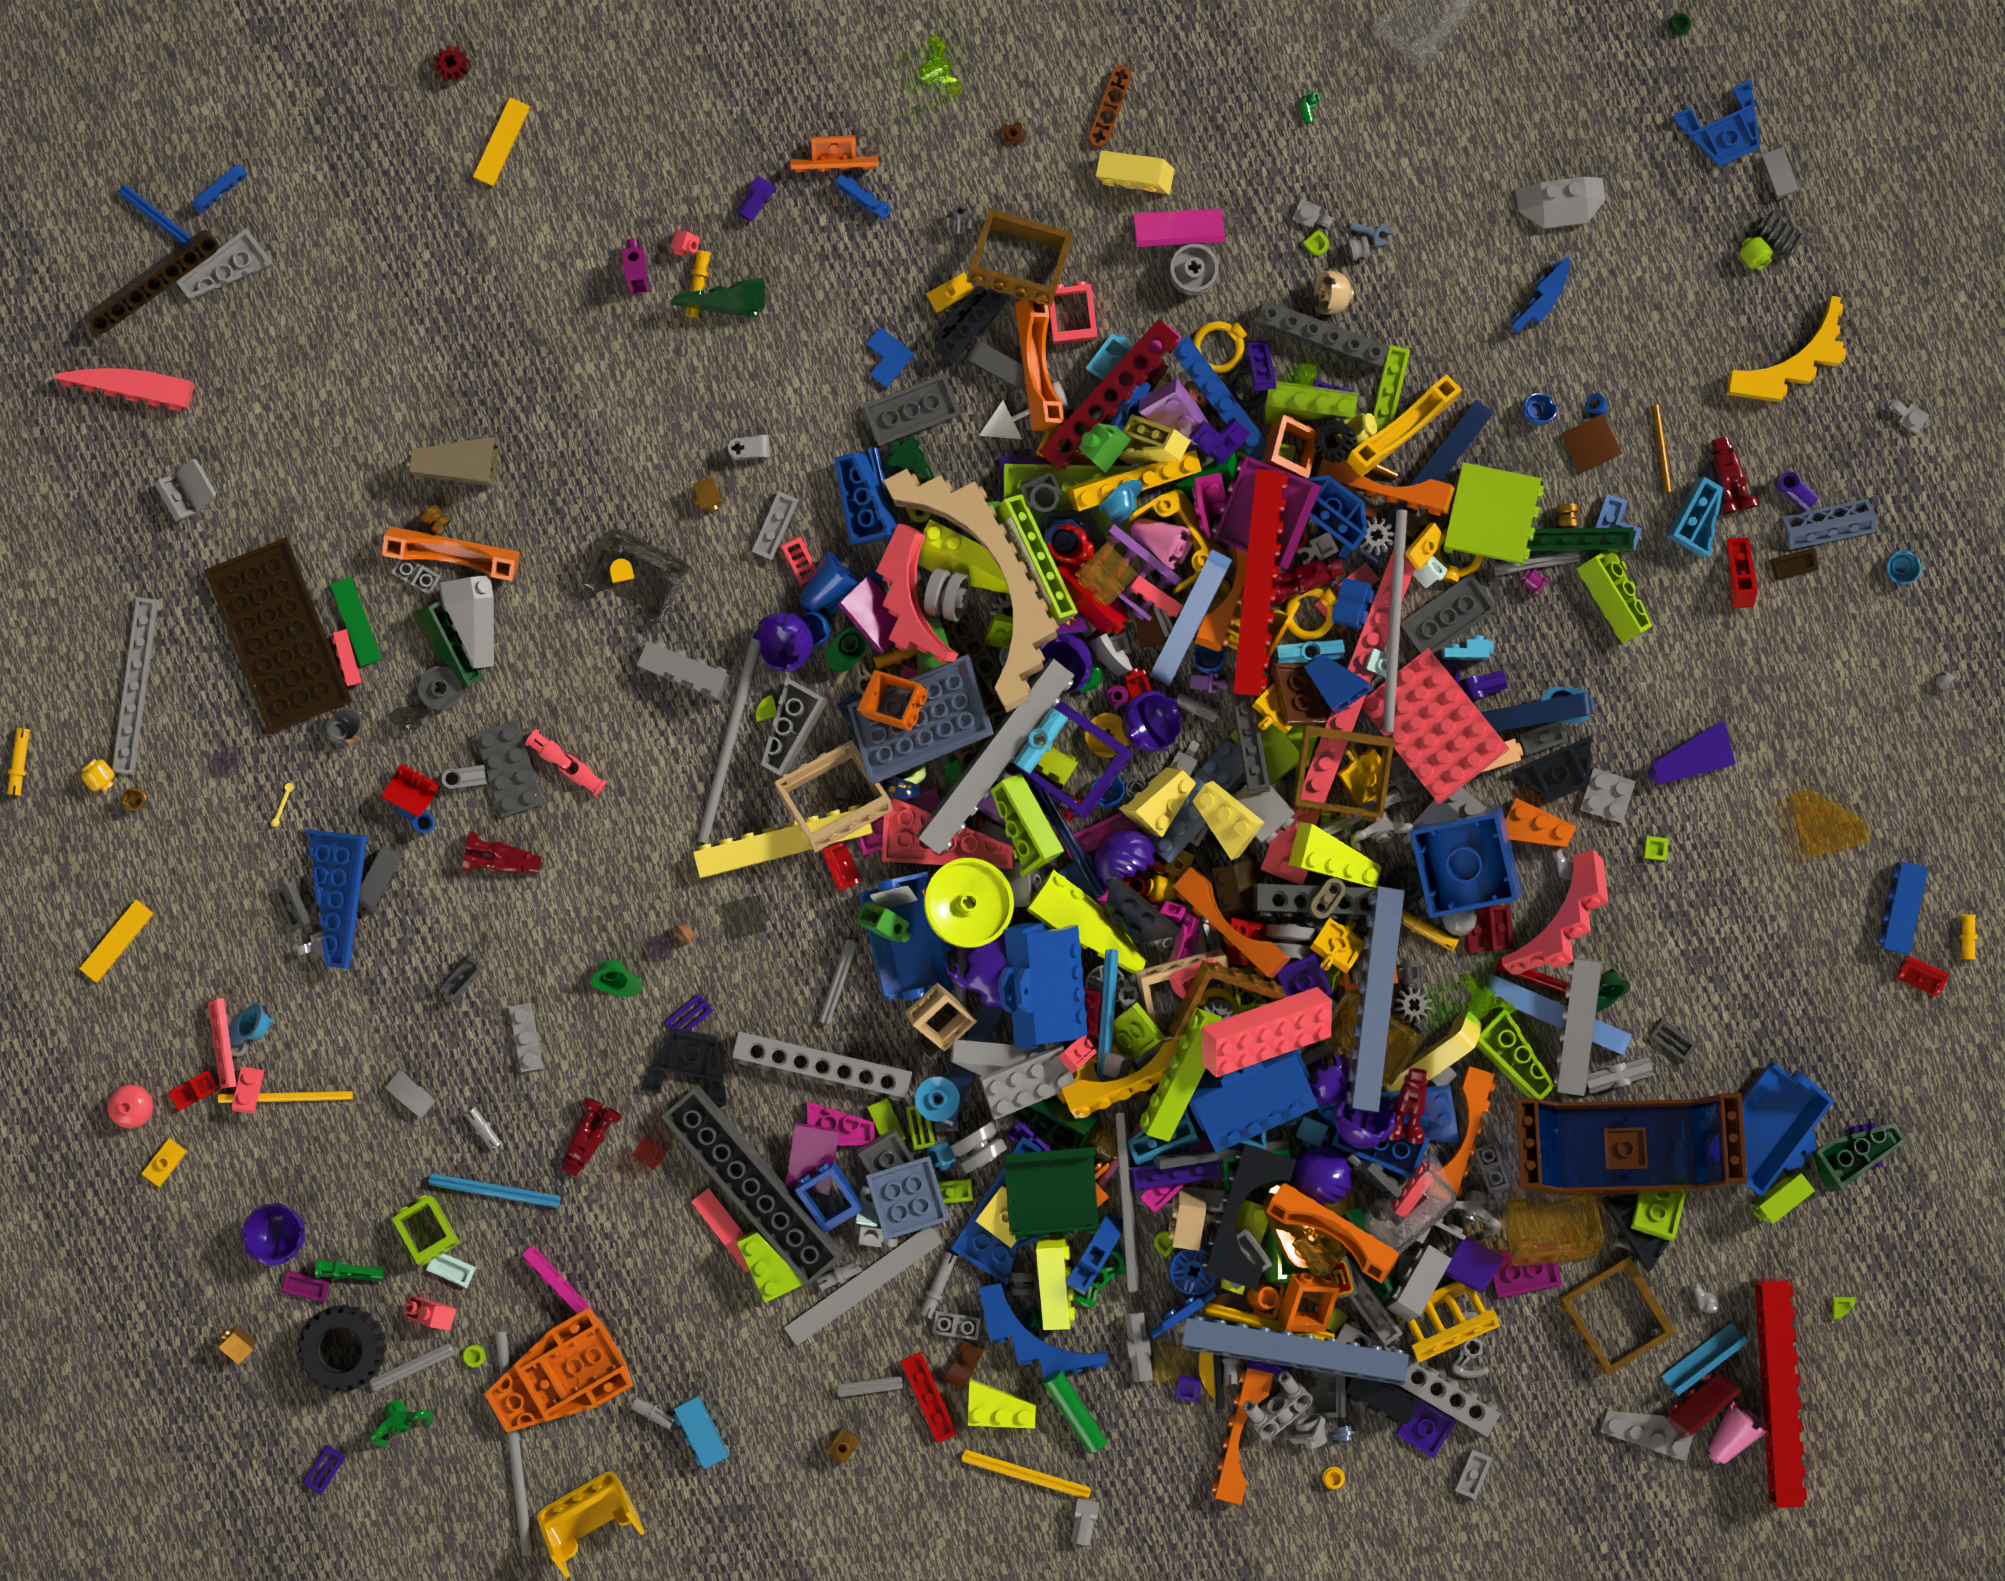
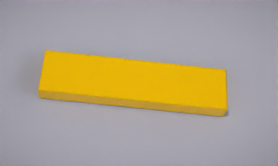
[473,97,530,187]
[79,900,154,983]

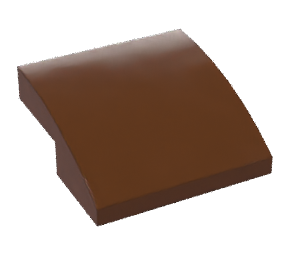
[1561,414,1623,474]

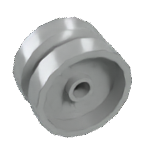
[1169,244,1219,296]
[924,568,970,622]
[1266,923,1315,959]
[950,1122,1007,1174]

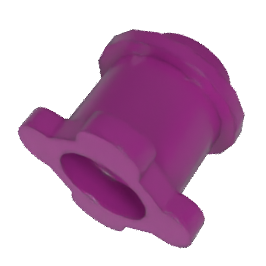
[1520,568,1549,597]
[1106,685,1129,709]

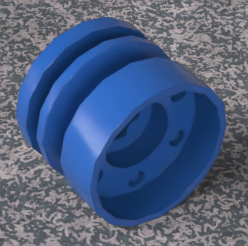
[1169,1247,1216,1295]

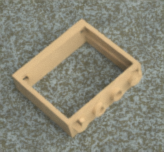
[774,740,893,853]
[1135,949,1234,1052]

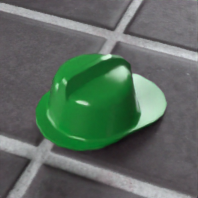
[591,960,643,997]

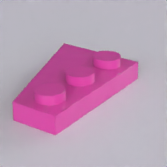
[807,1101,875,1146]

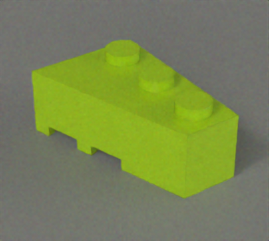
[735,1230,805,1303]

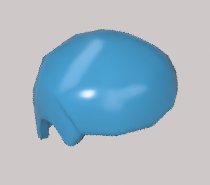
[1886,550,1922,585]

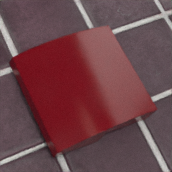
[1464,905,1514,953]

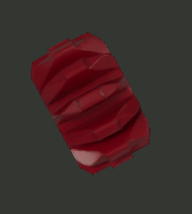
[433,45,471,83]

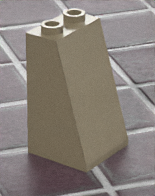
[406,437,500,487]

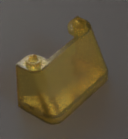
[1321,989,1426,1086]
[1505,1195,1605,1266]

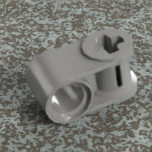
[728,435,771,460]

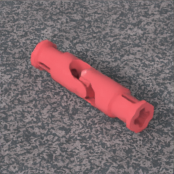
[525,729,607,798]

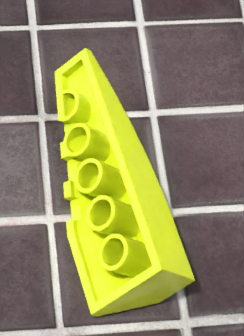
[918,519,1010,594]
[1027,870,1147,975]

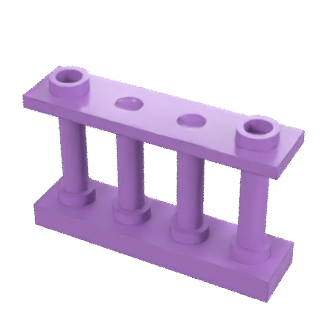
[1079,523,1183,621]

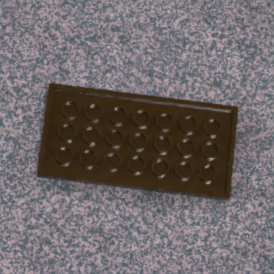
[204,537,353,735]

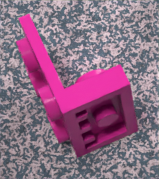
[1192,473,1228,539]

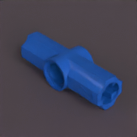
[1109,381,1151,431]

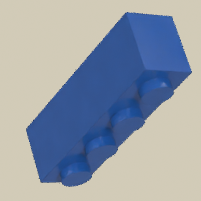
[1877,861,1929,954]

